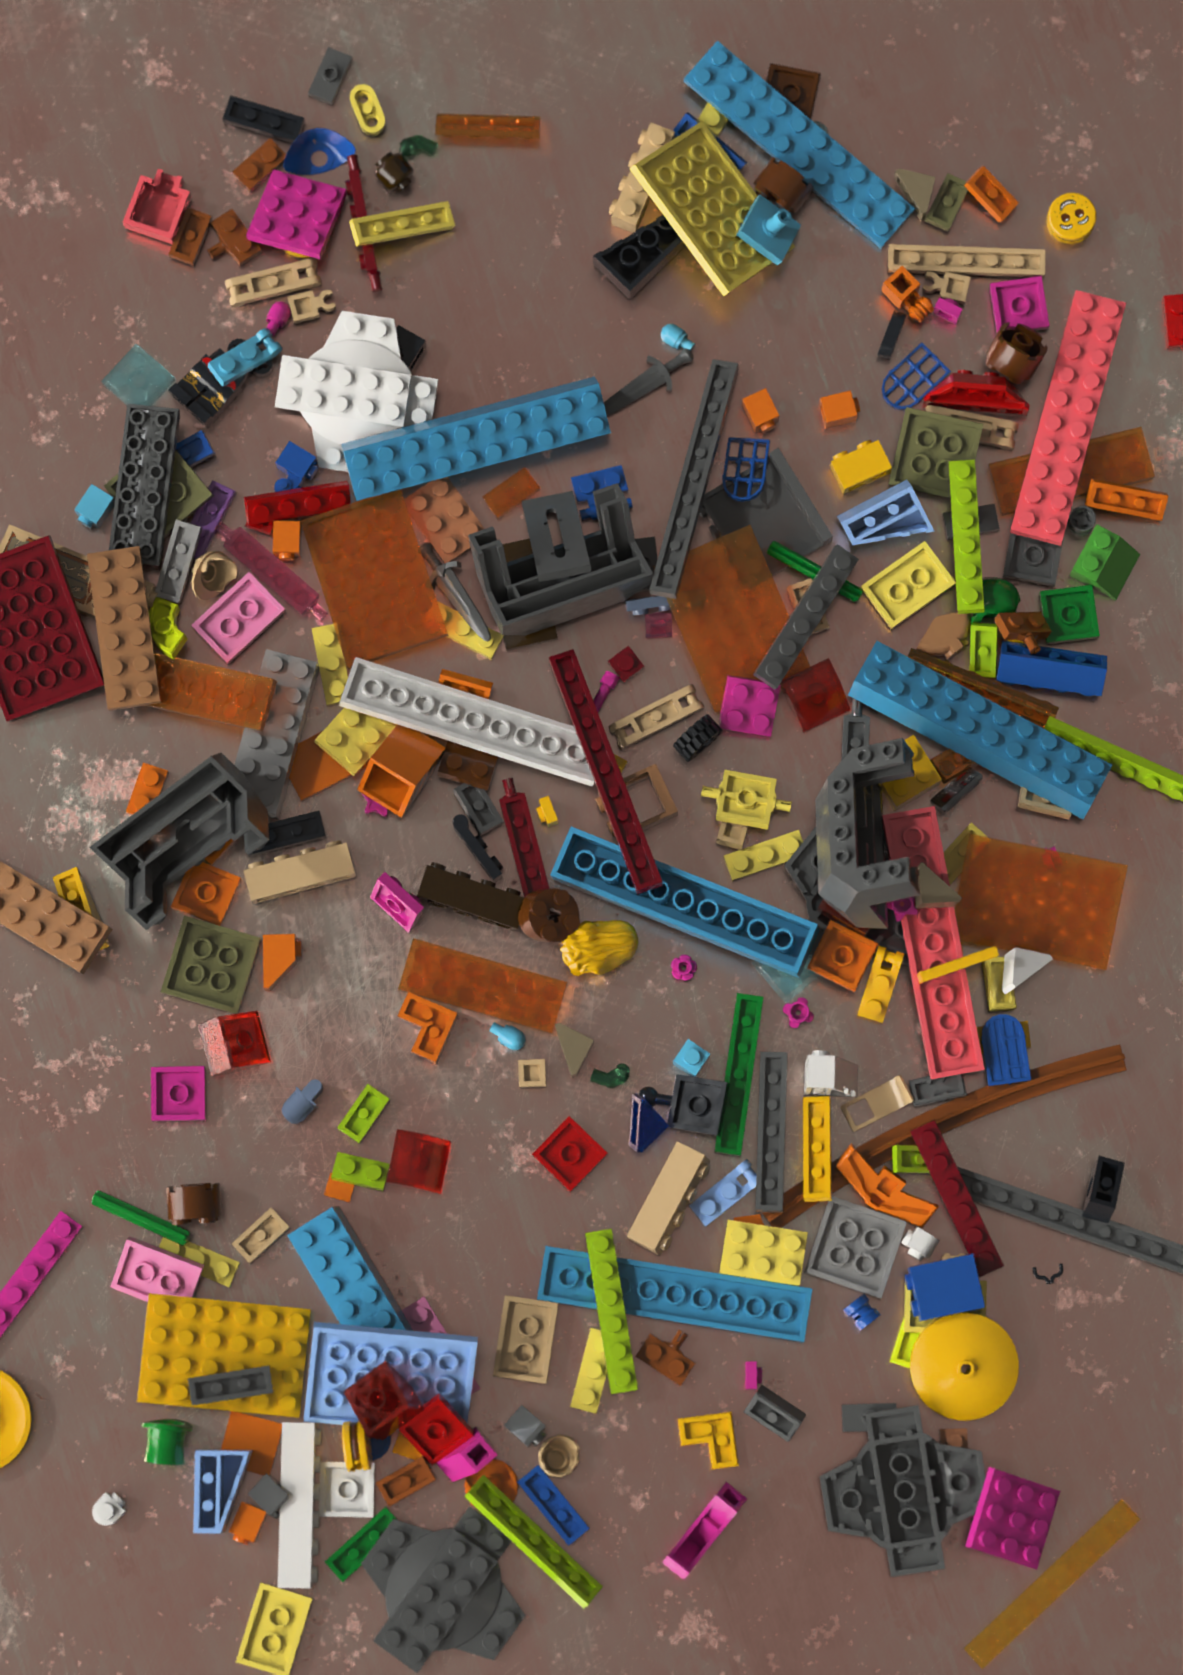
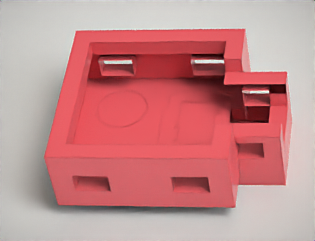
[123,169,192,244]

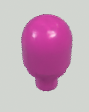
[266,301,291,337]

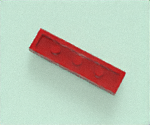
[244,480,351,525]

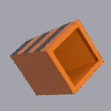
[357,724,446,818]

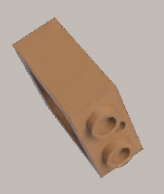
[595,764,678,837]

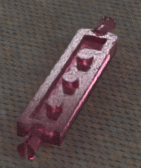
[215,521,328,621]

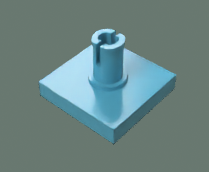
[736,194,801,266]

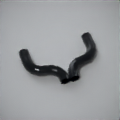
[1032,1263,1063,1284]

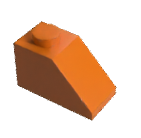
[263,934,302,991]

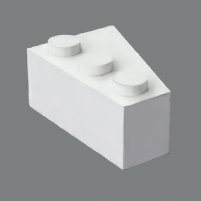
[804,1050,858,1097]

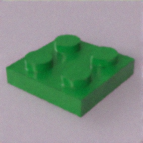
[1039,585,1100,645]

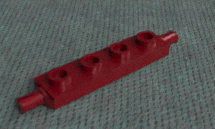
[345,155,383,292]
[499,778,550,916]

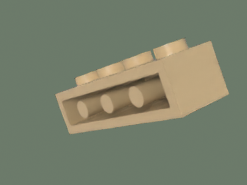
[609,122,675,233]
[243,840,356,904]
[627,1141,710,1256]

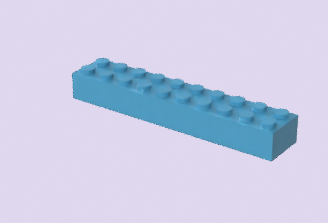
[341,376,611,501]
[848,641,1112,819]
[550,826,820,978]

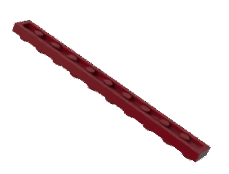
[549,649,663,894]

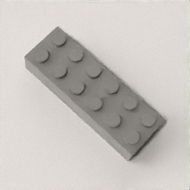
[234,649,319,819]

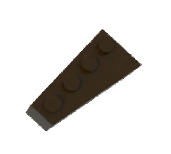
[409,862,524,930]

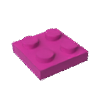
[989,276,1050,332]
[718,675,781,737]
[370,872,424,933]
[151,1066,206,1121]

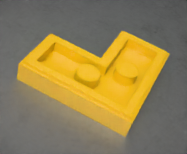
[678,1412,739,1469]

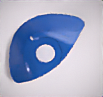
[284,128,356,175]

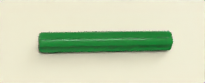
[767,541,863,602]
[91,1190,190,1246]

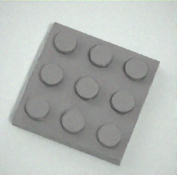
[804,1196,907,1299]

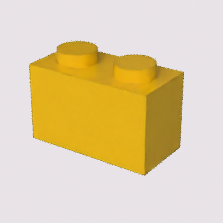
[830,440,892,495]

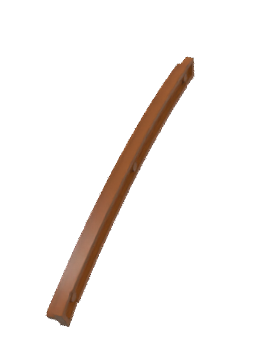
[761,1044,1127,1228]

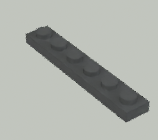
[753,544,859,690]
[756,1052,788,1213]

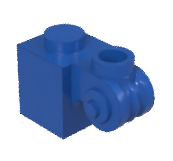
[274,441,319,492]

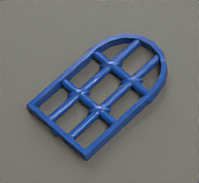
[882,342,951,410]
[722,437,770,502]

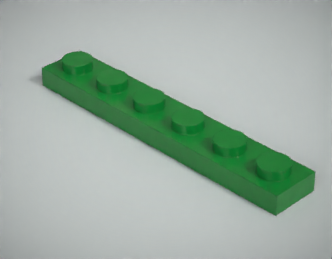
[714,993,763,1156]

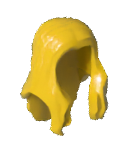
[560,920,638,976]

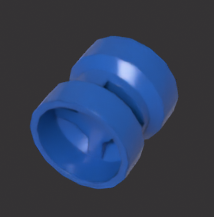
[843,1294,881,1331]

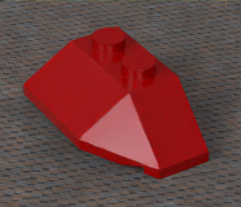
[922,370,1029,416]

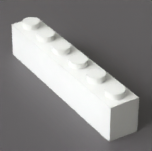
[278,1422,321,1588]

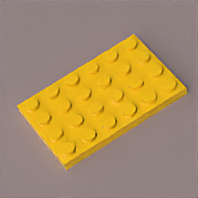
[137,1293,311,1418]

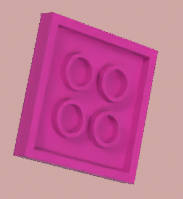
[246,169,347,259]
[965,1467,1060,1570]

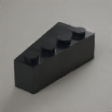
[593,215,686,299]

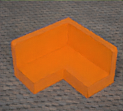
[398,992,459,1065]

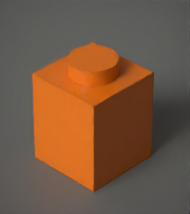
[742,388,779,433]
[819,390,861,429]
[273,521,302,562]
[229,1501,268,1545]

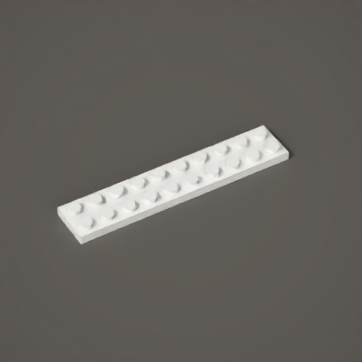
[339,657,608,787]

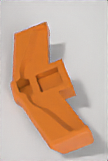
[836,1143,939,1228]

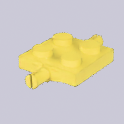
[701,770,792,830]

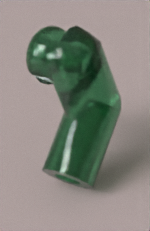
[399,135,438,157]
[590,1063,630,1088]

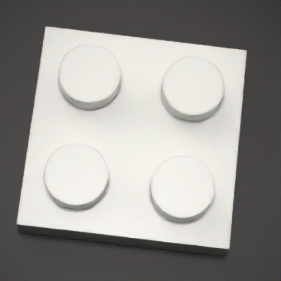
[319,1462,375,1517]

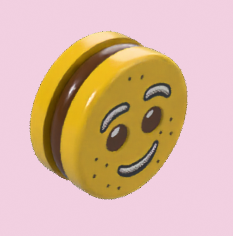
[1047,193,1097,244]
[342,1419,372,1472]

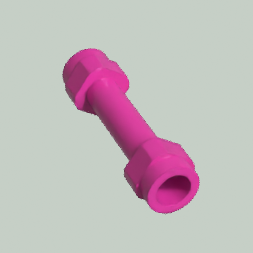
[593,671,620,713]

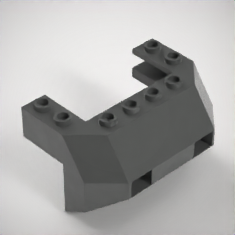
[468,483,653,635]
[815,738,920,929]
[89,753,269,930]

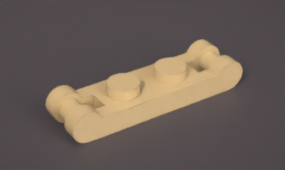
[225,258,322,307]
[925,405,1019,450]
[608,684,705,750]

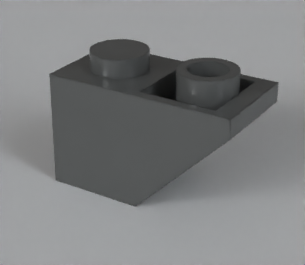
[504,1405,547,1448]

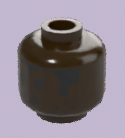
[375,152,413,192]

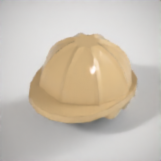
[191,551,238,600]

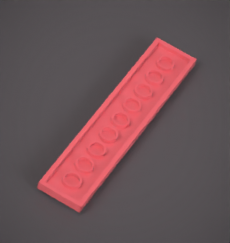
[1010,290,1126,546]
[881,806,984,1080]

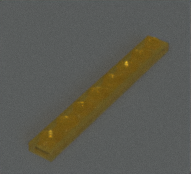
[963,1499,1140,1669]

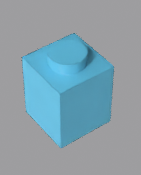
[74,484,115,529]
[673,1039,710,1077]

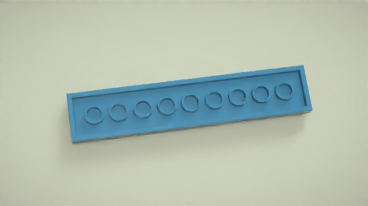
[683,40,915,249]
[537,1246,812,1343]

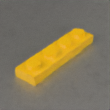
[803,1096,832,1202]

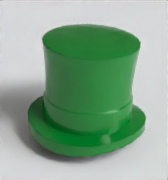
[141,1419,193,1465]

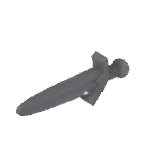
[604,348,694,416]
[418,543,491,642]

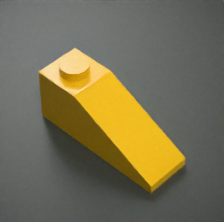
[53,867,110,951]

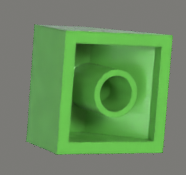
[1069,524,1140,601]

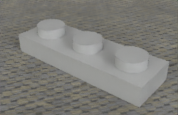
[155,520,203,603]

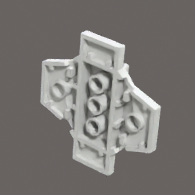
[275,311,439,472]

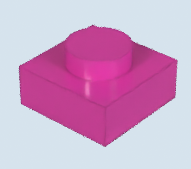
[933,297,963,325]
[745,1361,762,1390]

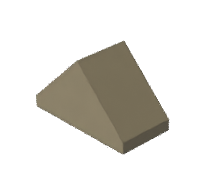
[894,168,936,221]
[914,862,962,909]
[555,1023,594,1078]

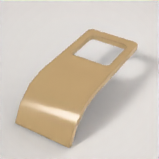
[840,1074,914,1132]

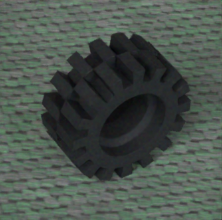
[673,714,722,762]

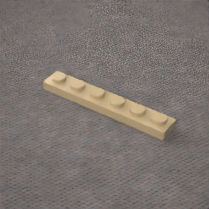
[888,244,1046,278]

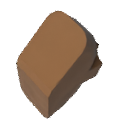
[916,612,971,660]

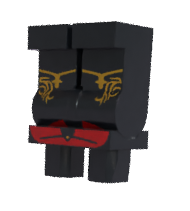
[168,348,248,429]

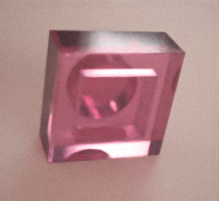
[645,612,672,638]

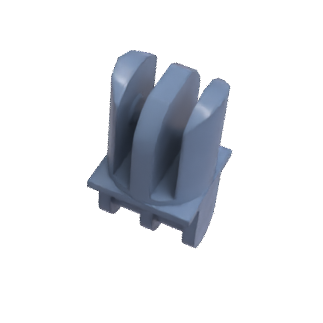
[282,1079,323,1124]

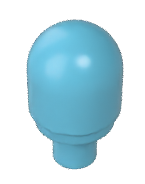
[661,324,696,351]
[489,1022,526,1050]

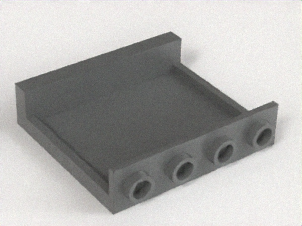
[700,448,833,589]

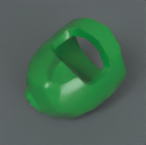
[971,577,1021,624]

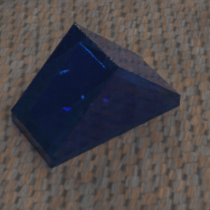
[629,1094,669,1152]

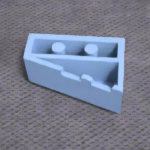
[837,480,935,545]
[193,1449,253,1534]

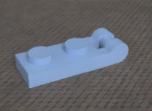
[689,1159,757,1227]

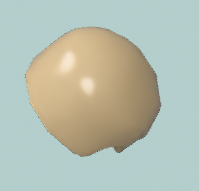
[538,1434,579,1478]

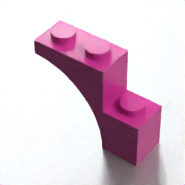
[663,1482,747,1580]

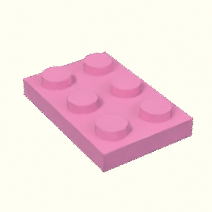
[191,572,286,664]
[110,1236,204,1302]

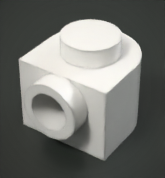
[901,1227,939,1261]
[92,1492,127,1526]

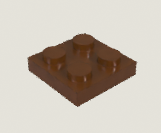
[437,741,499,791]

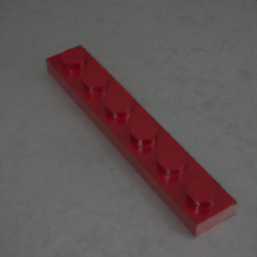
[910,1119,1004,1277]

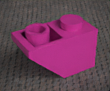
[436,1426,497,1482]

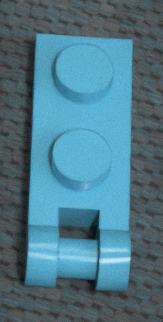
[207,328,283,387]

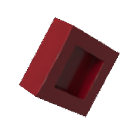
[608,646,645,684]

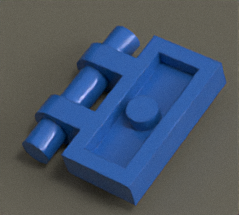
[571,465,633,520]

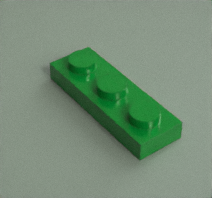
[325,1507,397,1582]

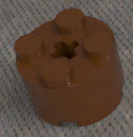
[753,157,814,214]
[986,322,1048,384]
[518,888,580,942]
[166,1183,222,1225]

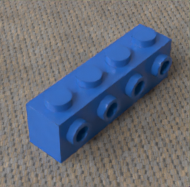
[997,641,1107,696]

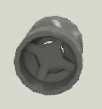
[1067,506,1096,537]

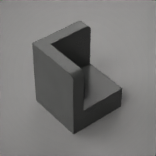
[248,1474,289,1519]

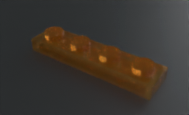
[435,113,540,140]

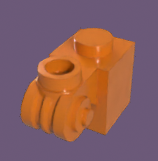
[882,266,934,323]

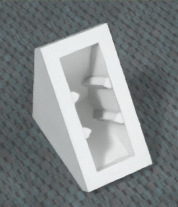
[1002,947,1053,994]

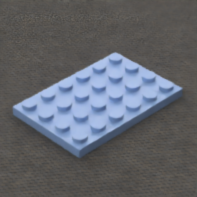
[303,1322,478,1430]

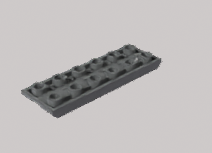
[109,403,180,566]

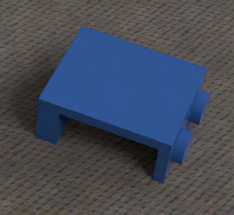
[904,1254,985,1322]

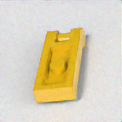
[857,946,904,1023]

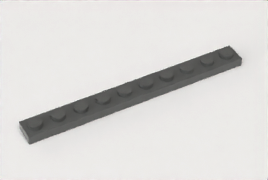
[649,359,739,599]
[958,1167,1183,1275]

